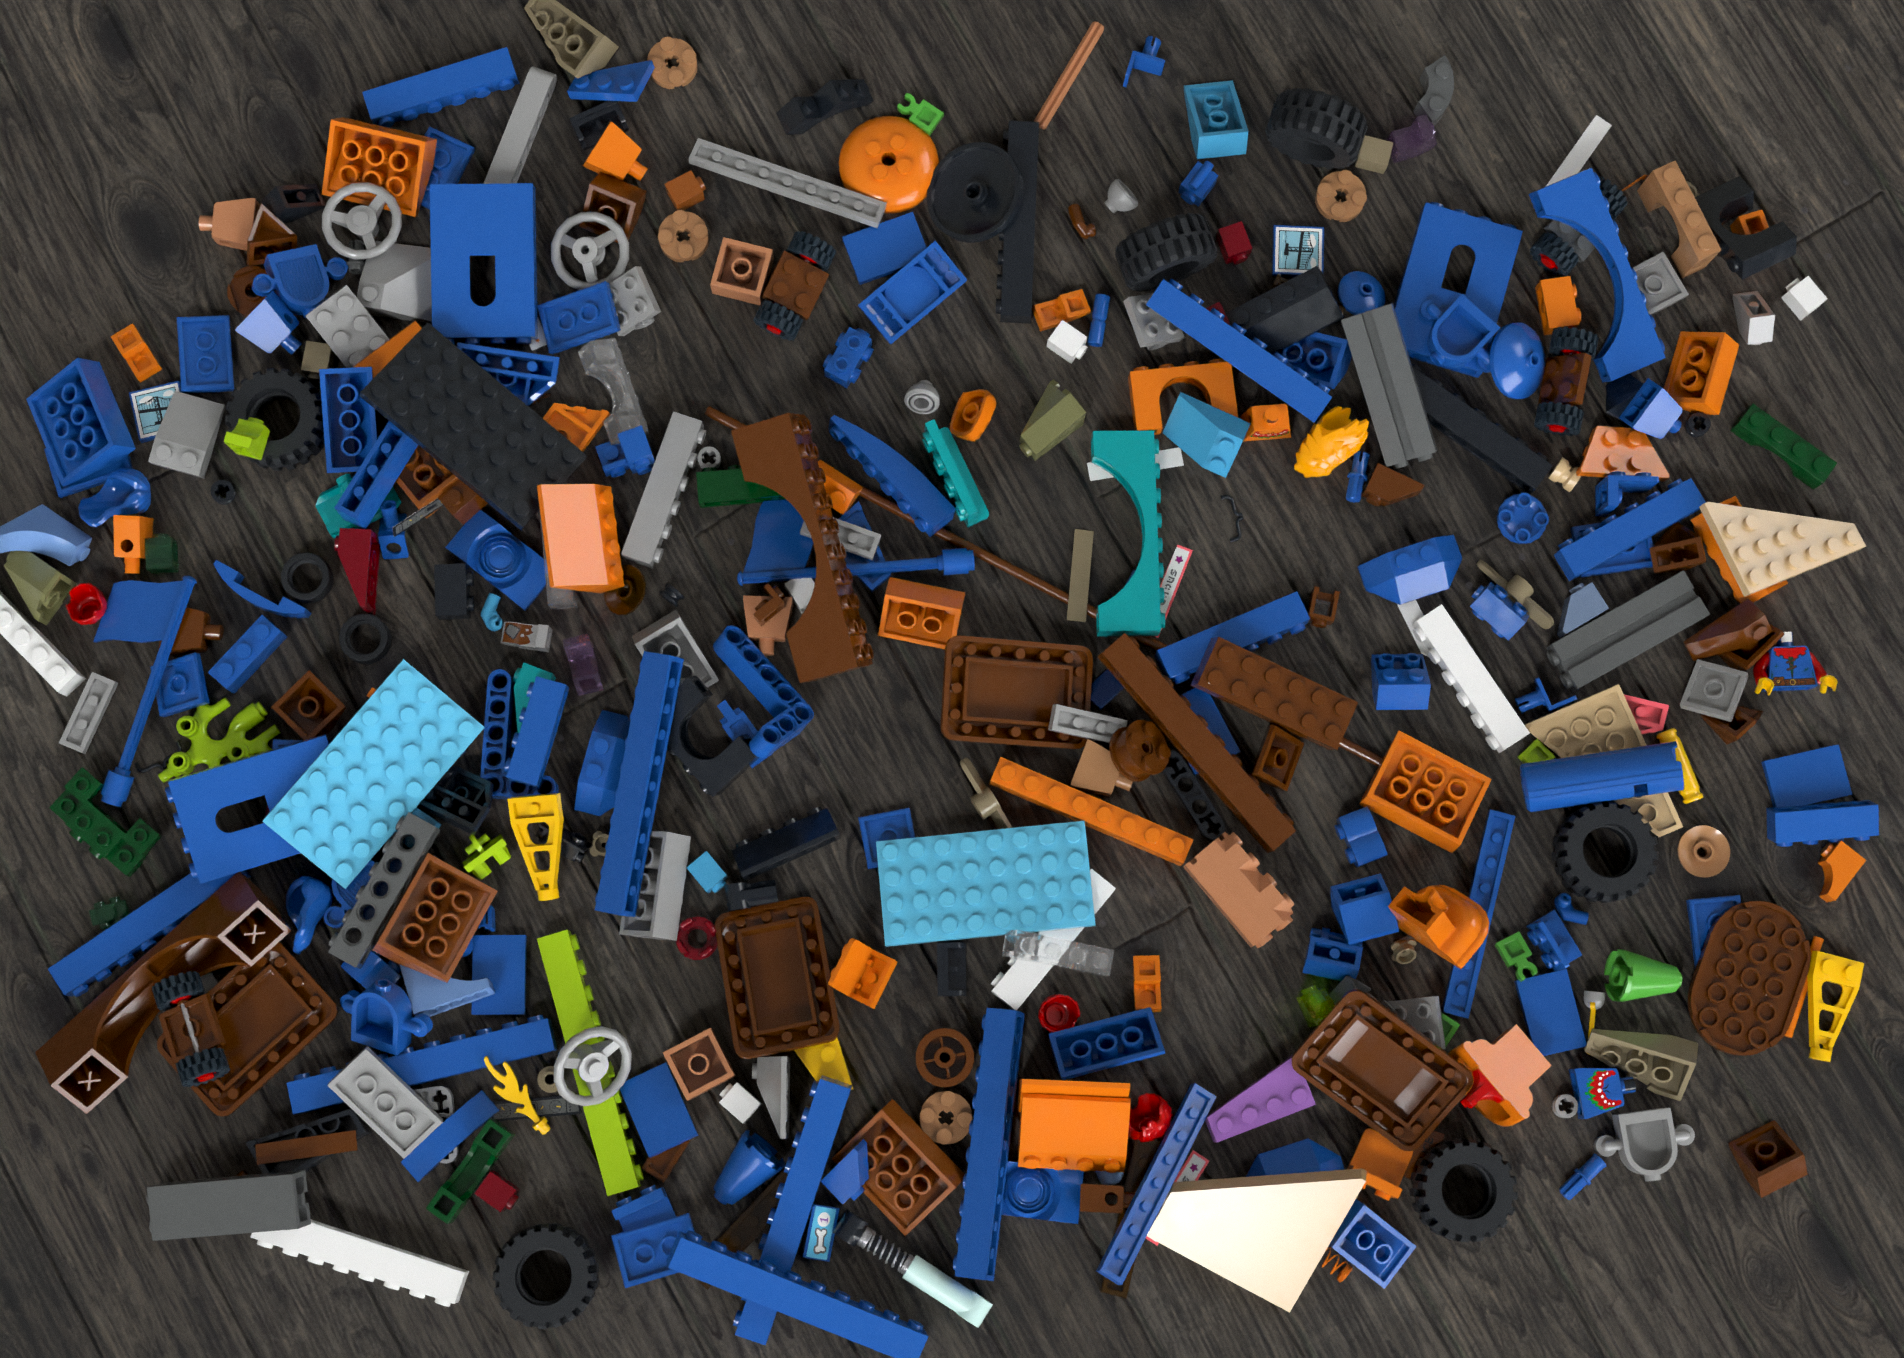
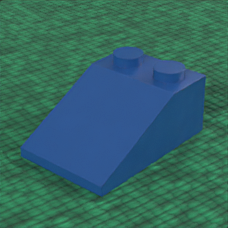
[1329,1199,1416,1289]

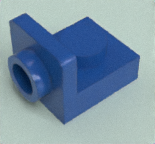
[595,438,630,478]

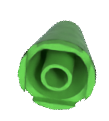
[1604,949,1682,1002]

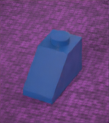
[821,1139,869,1204]

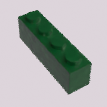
[696,465,785,508]

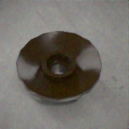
[604,565,646,615]

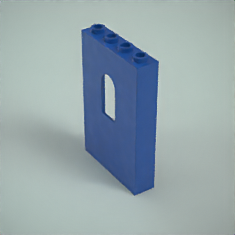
[430,183,538,345]
[1394,202,1523,378]
[165,734,329,884]

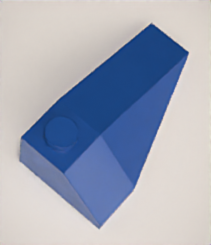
[1273,332,1352,389]

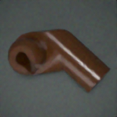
[1068,204,1096,239]

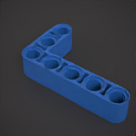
[713,625,814,758]
[480,669,559,799]

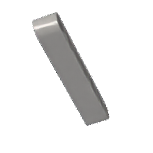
[483,66,557,184]

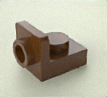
[753,583,785,627]

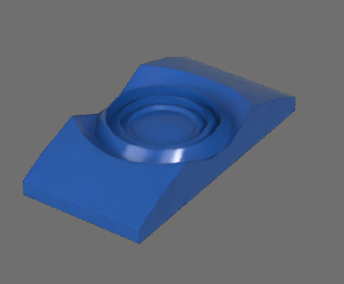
[858,241,967,345]
[445,510,549,611]
[1001,1161,1084,1224]

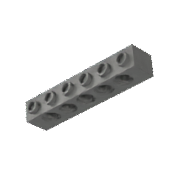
[328,812,440,969]

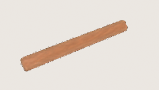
[1034,21,1104,130]

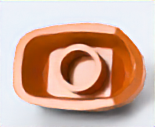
[950,389,996,442]

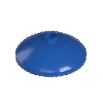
[1490,322,1546,399]

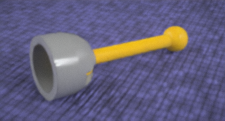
[1583,990,1605,1055]

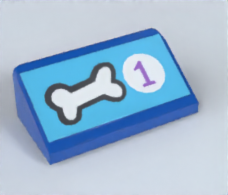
[803,1203,840,1262]

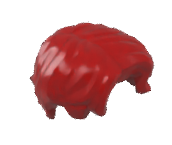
[1128,1093,1173,1142]

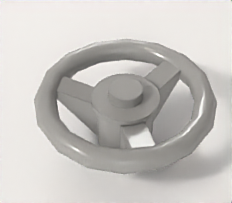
[322,182,402,259]
[551,212,629,290]
[554,1026,632,1106]

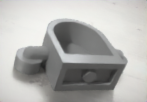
[1593,1108,1695,1182]

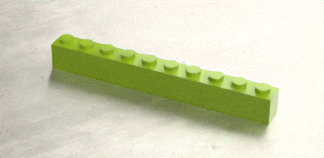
[537,930,644,1196]

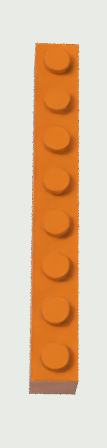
[990,757,1194,866]

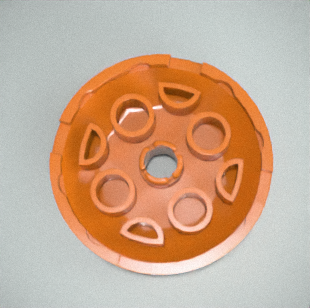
[839,116,939,214]

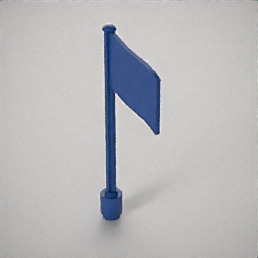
[737,499,975,586]
[93,576,197,807]

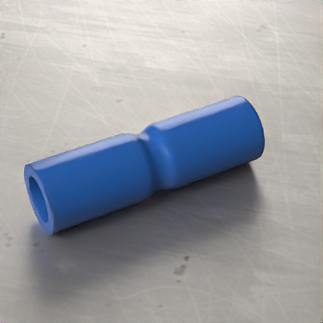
[1087,294,1110,347]

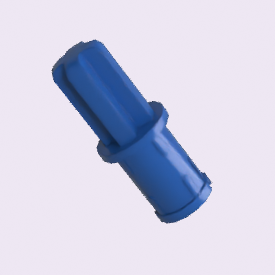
[1345,451,1370,503]
[1559,1153,1607,1200]

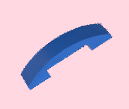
[214,560,311,618]
[401,1090,500,1182]

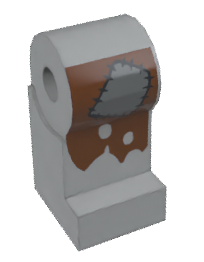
[500,622,553,652]

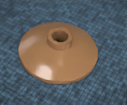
[1677,825,1730,878]

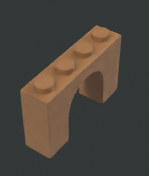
[1637,160,1721,278]

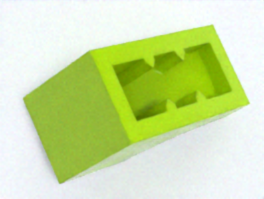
[224,417,270,460]

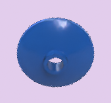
[1338,271,1385,315]

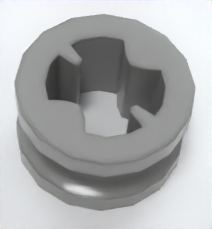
[697,446,721,469]
[1552,1094,1578,1118]

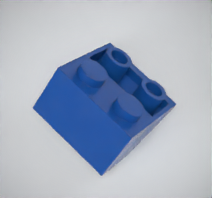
[1371,653,1431,710]
[1330,873,1399,945]

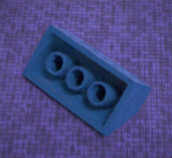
[319,367,378,473]
[1048,1007,1165,1080]

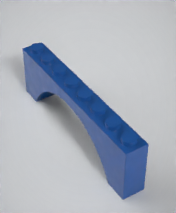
[1529,168,1666,383]

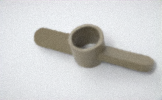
[1476,560,1554,629]
[960,757,1013,829]

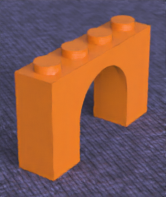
[1128,359,1238,435]

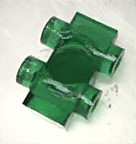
[89,896,130,930]

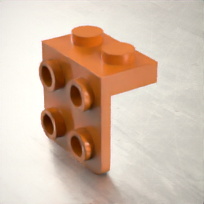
[828,938,898,1009]
[1347,1128,1413,1201]

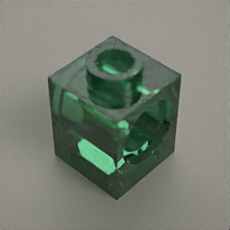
[145,533,179,574]

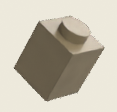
[1355,135,1393,174]
[301,341,336,383]

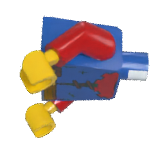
[1753,632,1837,695]

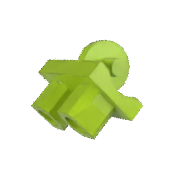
[462,833,511,880]

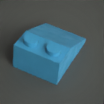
[1184,80,1249,159]
[1163,392,1251,478]

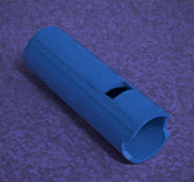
[1520,741,1684,812]

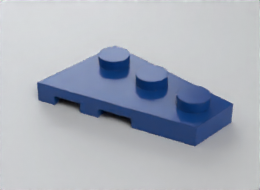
[567,60,655,102]
[839,501,891,592]

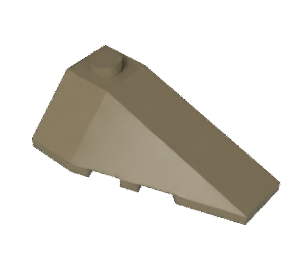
[524,0,619,78]
[1584,1029,1698,1101]

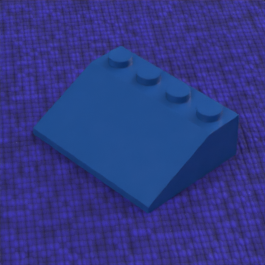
[26,358,136,486]

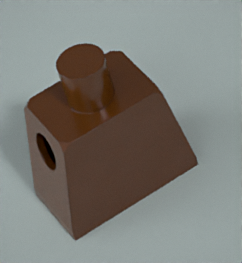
[158,607,224,656]
[1080,1184,1136,1214]

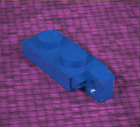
[717,700,773,769]

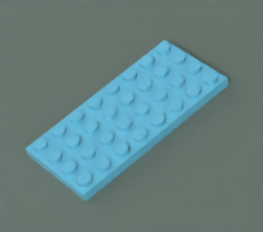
[262,659,485,889]
[876,821,1095,947]

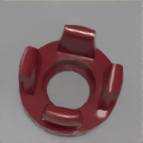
[676,917,718,960]

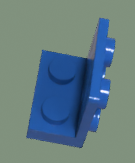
[1595,471,1659,517]
[1526,910,1582,971]

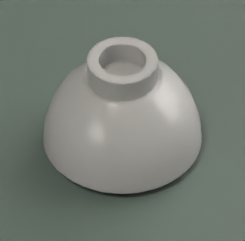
[1104,179,1138,213]
[904,380,940,414]

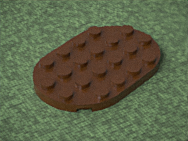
[1688,901,1811,1056]

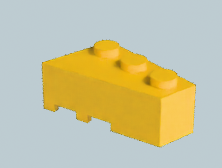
[794,1037,853,1090]

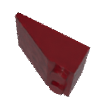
[335,528,380,616]

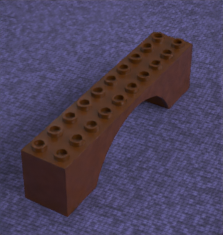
[731,413,874,683]
[35,872,291,1114]

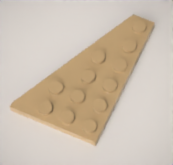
[1699,502,1866,597]
[1524,684,1683,837]

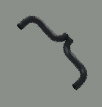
[1221,495,1243,542]
[134,741,182,773]

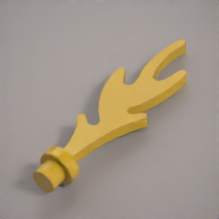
[484,1056,551,1135]

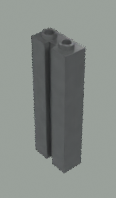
[1341,303,1437,469]
[1546,570,1710,692]
[146,1170,311,1241]

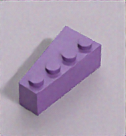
[1205,1055,1316,1143]

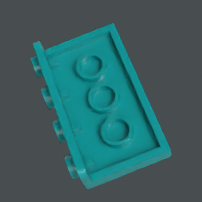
[922,419,989,528]

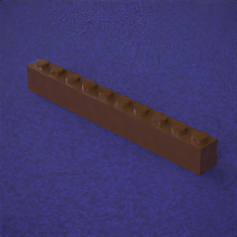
[1098,633,1296,853]

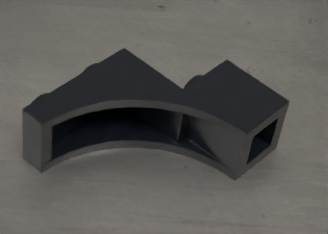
[776,79,874,135]

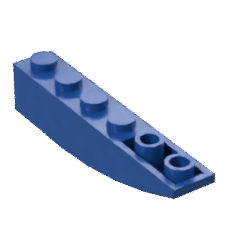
[828,415,956,537]

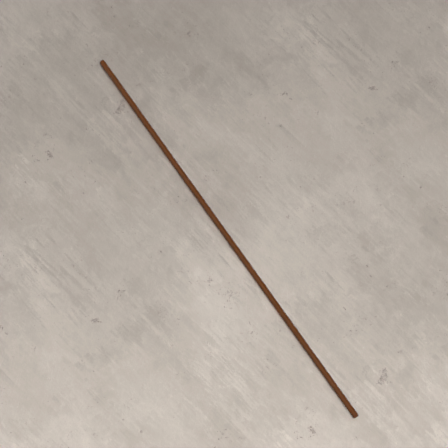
[705,406,1383,767]

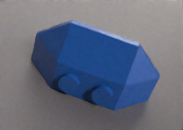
[457,343,560,406]
[1357,535,1462,605]
[574,710,630,816]
[1246,1138,1345,1177]

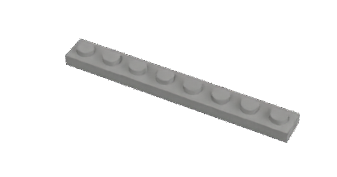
[689,138,887,228]

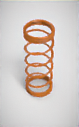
[1322,1247,1353,1282]

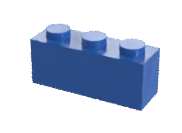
[208,615,288,694]

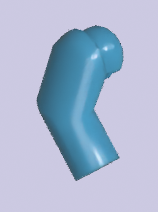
[481,593,503,631]

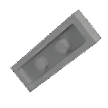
[800,517,882,560]
[59,672,118,754]
[1048,704,1128,744]

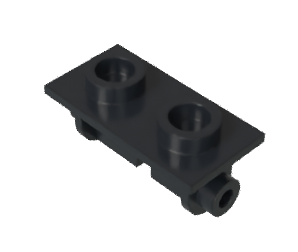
[535,822,592,863]

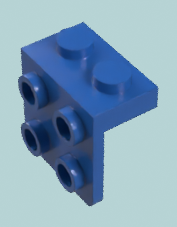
[612,1185,676,1232]

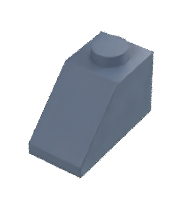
[1557,582,1609,638]

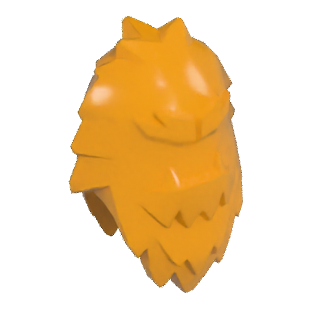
[1294,406,1369,478]

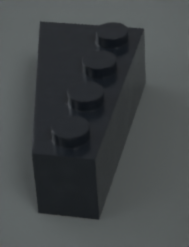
[245,1109,372,1174]

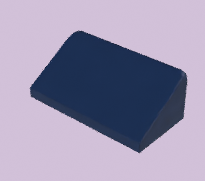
[1091,669,1124,711]

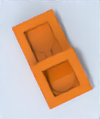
[1032,289,1091,332]
[111,323,162,383]
[1133,955,1162,1012]

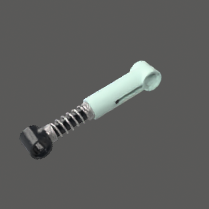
[833,1210,993,1328]

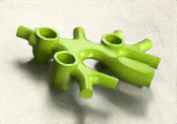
[158,697,281,783]

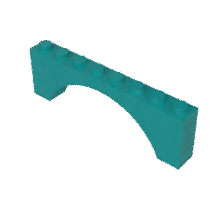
[1091,431,1165,637]

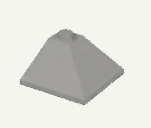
[357,241,432,323]
[752,1056,790,1139]

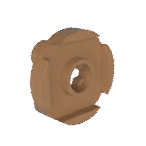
[647,37,698,89]
[1315,170,1367,222]
[658,210,709,262]
[920,1091,972,1145]

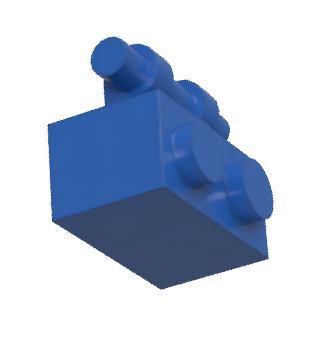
[1302,927,1363,981]

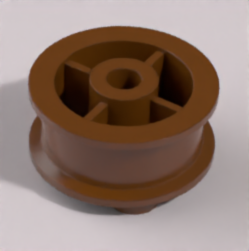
[1109,720,1171,782]
[916,1028,974,1087]

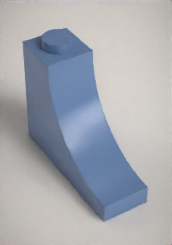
[0,504,92,566]
[399,964,496,1017]

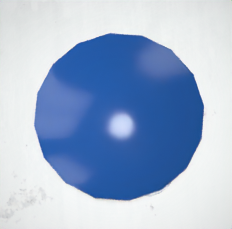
[1497,493,1549,544]

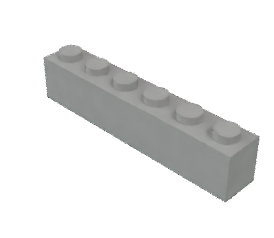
[621,411,706,569]

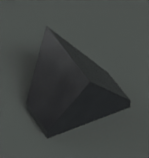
[1605,374,1643,422]

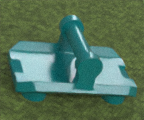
[315,474,401,538]

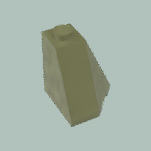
[1019,379,1086,461]
[4,551,77,626]

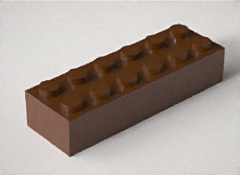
[1191,637,1358,750]

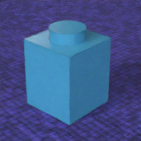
[686,851,728,894]

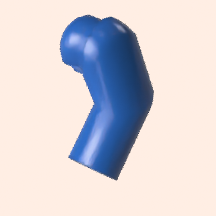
[1554,893,1589,925]

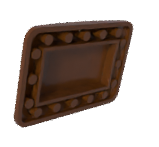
[940,635,1093,749]
[715,897,840,1059]
[157,942,338,1117]
[1291,989,1473,1151]

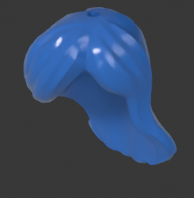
[78,468,151,527]
[285,876,333,954]

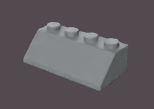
[619,831,691,941]

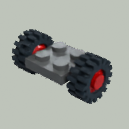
[1530,176,1628,278]

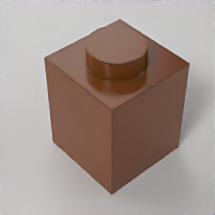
[664,170,706,211]

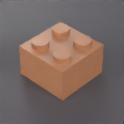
[710,237,774,305]
[663,1028,736,1101]

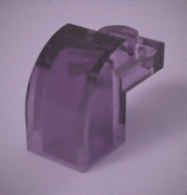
[1386,114,1437,163]
[563,634,604,696]

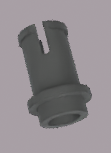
[347,240,365,274]

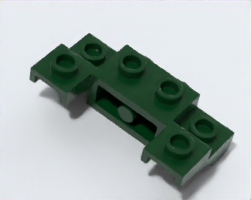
[49,767,162,877]

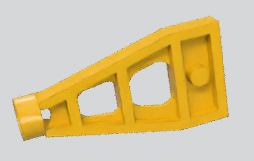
[507,793,564,901]
[1807,951,1864,1062]

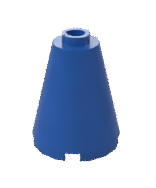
[713,1130,785,1205]

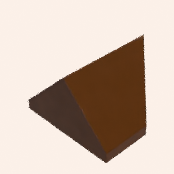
[247,203,297,266]
[1649,522,1706,573]
[1700,705,1764,745]

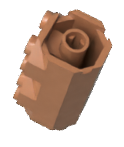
[1183,832,1294,948]

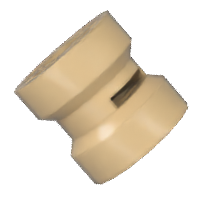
[1548,457,1581,492]

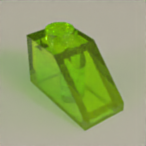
[1297,985,1335,1027]

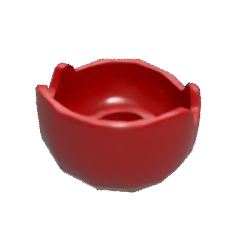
[66,583,107,625]
[1038,994,1080,1033]

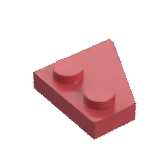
[1624,694,1669,735]

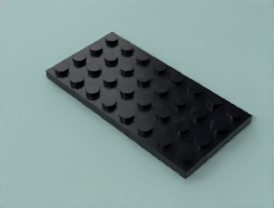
[359,323,587,530]

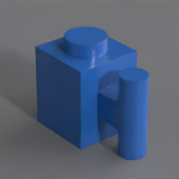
[1178,161,1219,207]

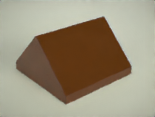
[1718,624,1785,672]
[1250,725,1305,791]

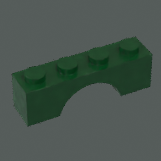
[1730,404,1837,490]
[426,1119,515,1224]

